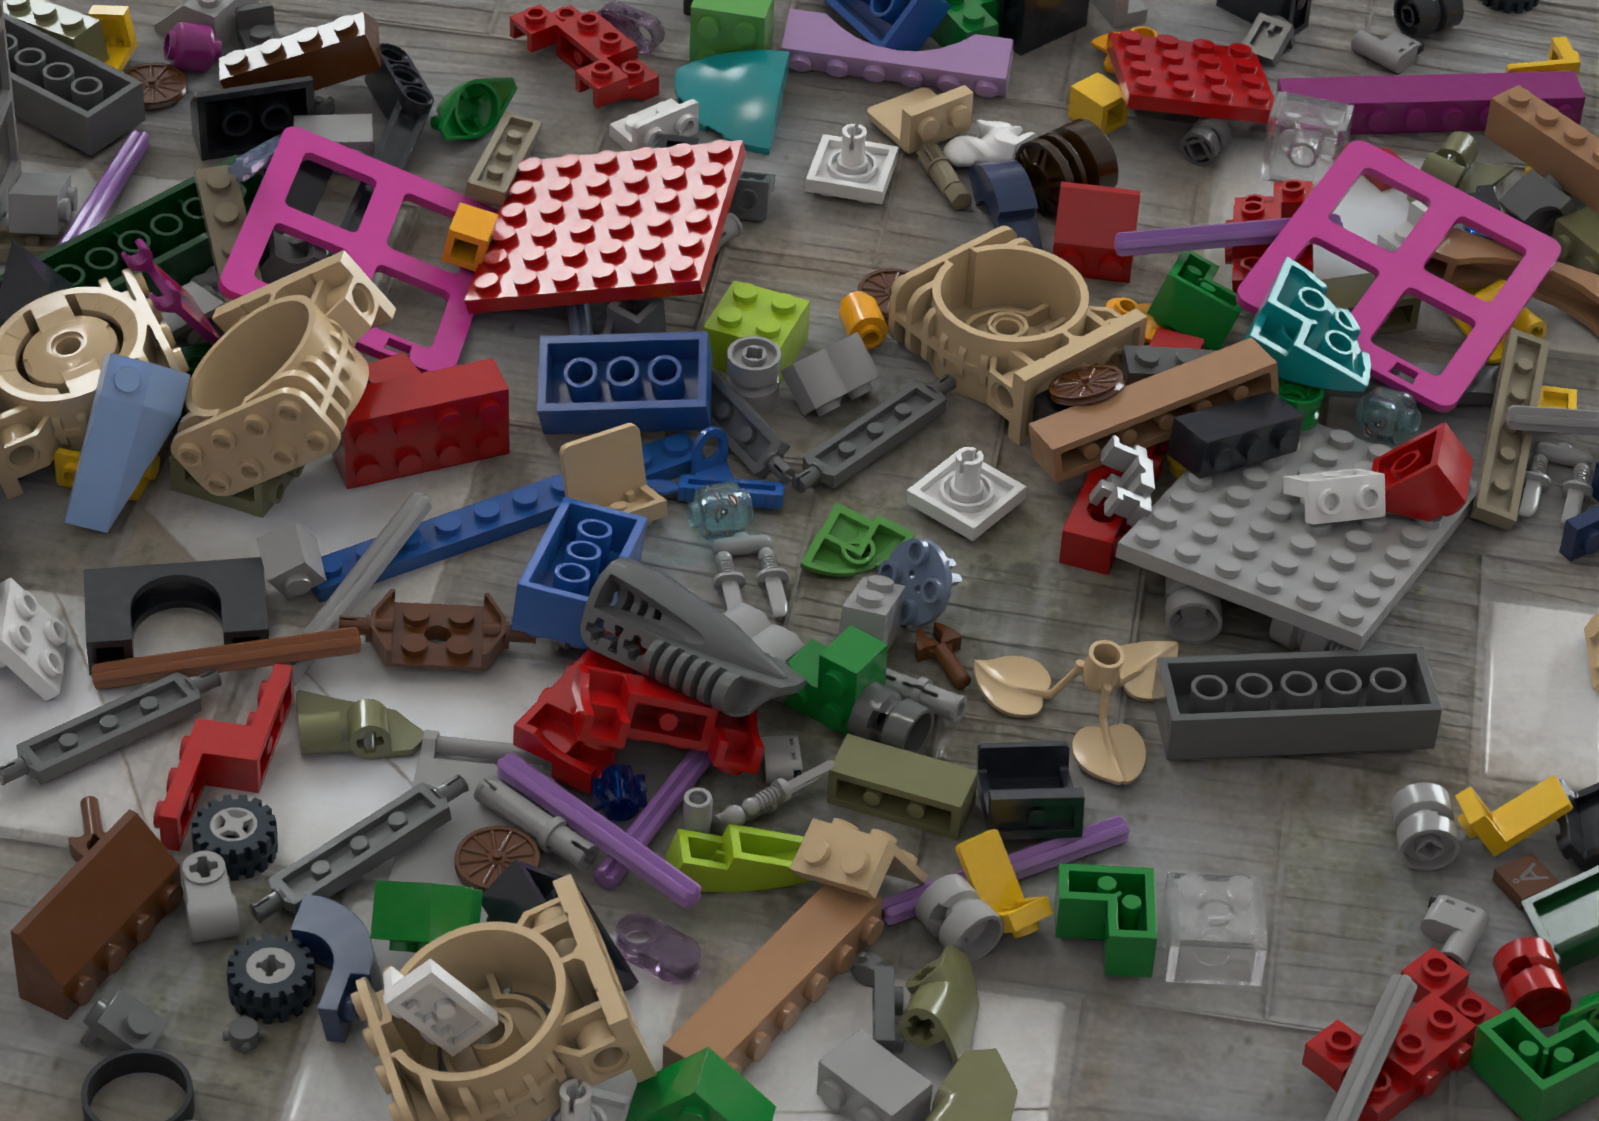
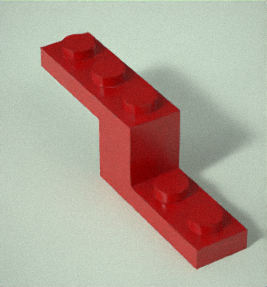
[153,663,295,851]

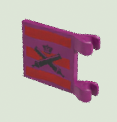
[120,239,220,345]

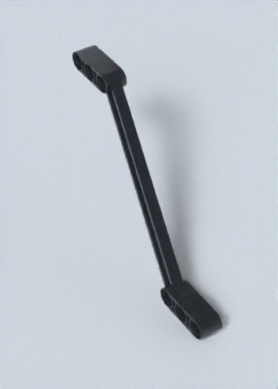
[327,43,435,257]

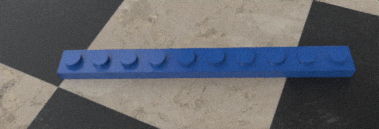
[311,431,705,603]

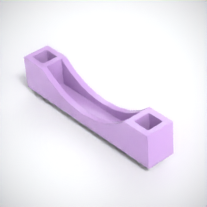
[781,9,1013,98]

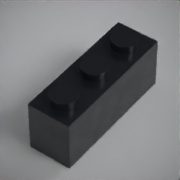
[1167,391,1304,479]

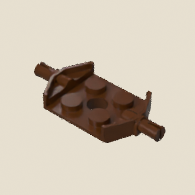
[339,589,536,671]

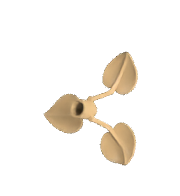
[973,640,1179,785]

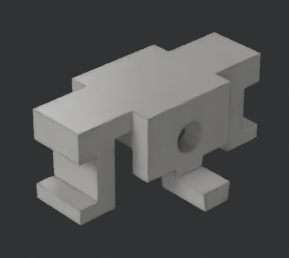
[1089,435,1155,527]

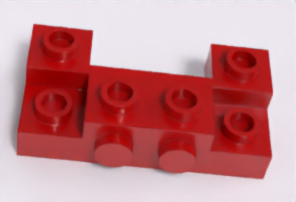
[510,4,659,109]
[1225,179,1314,293]
[513,631,647,795]
[571,664,765,776]
[1302,947,1503,1121]

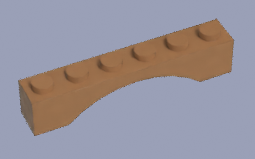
[1424,227,1599,338]

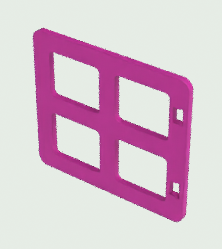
[218,127,499,373]
[1236,140,1561,412]

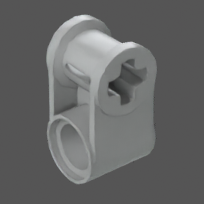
[182,851,240,944]

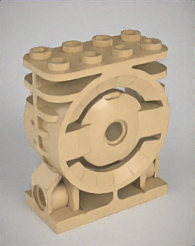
[888,225,1147,445]
[170,250,396,496]
[0,268,191,500]
[350,873,657,1121]

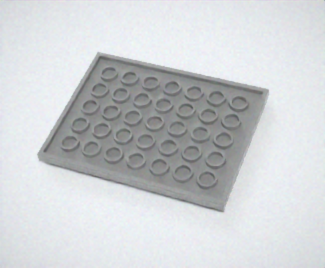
[1115,424,1477,651]

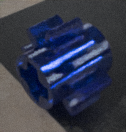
[591,764,648,821]

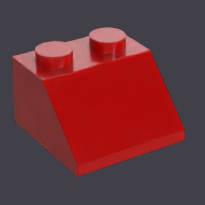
[1052,182,1141,283]
[1371,422,1473,522]

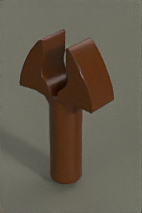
[915,622,971,689]
[68,796,105,862]

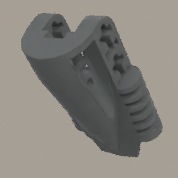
[580,557,807,717]

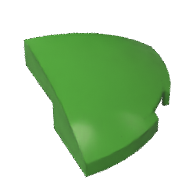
[800,502,916,577]

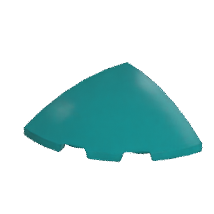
[675,50,789,155]
[1244,257,1371,392]

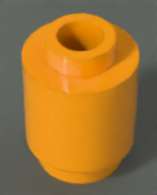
[839,291,888,350]

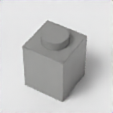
[257,520,327,599]

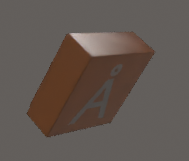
[1492,853,1560,910]

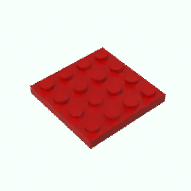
[1106,30,1279,125]

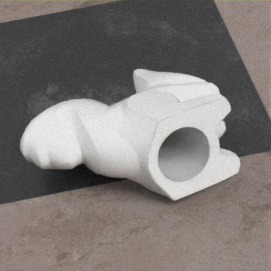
[943,120,1036,167]

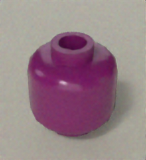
[163,22,222,73]

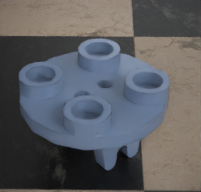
[878,538,962,626]

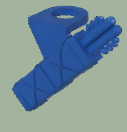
[646,426,785,510]

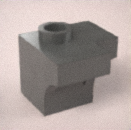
[1498,168,1577,233]
[259,231,327,284]
[592,298,666,335]

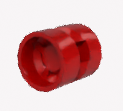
[1492,937,1572,1029]

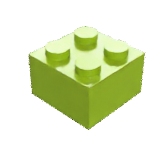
[703,280,810,383]

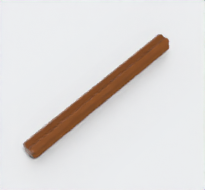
[92,627,361,690]

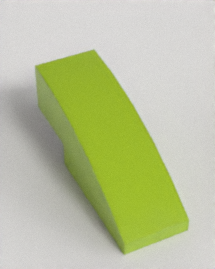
[666,823,811,893]

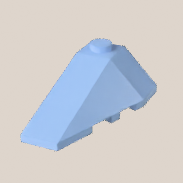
[64,353,190,533]

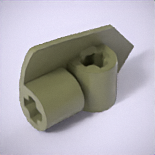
[1407,131,1514,207]
[296,690,424,759]
[899,945,979,1065]
[925,1048,1018,1121]

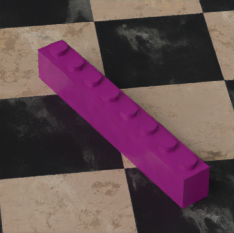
[1275,71,1586,136]

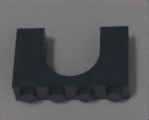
[84,557,269,675]

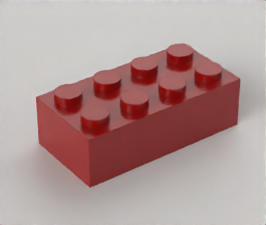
[332,358,510,489]

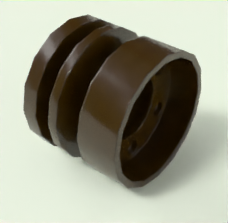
[1015,118,1119,219]

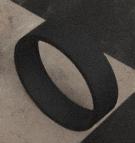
[81,1049,195,1121]

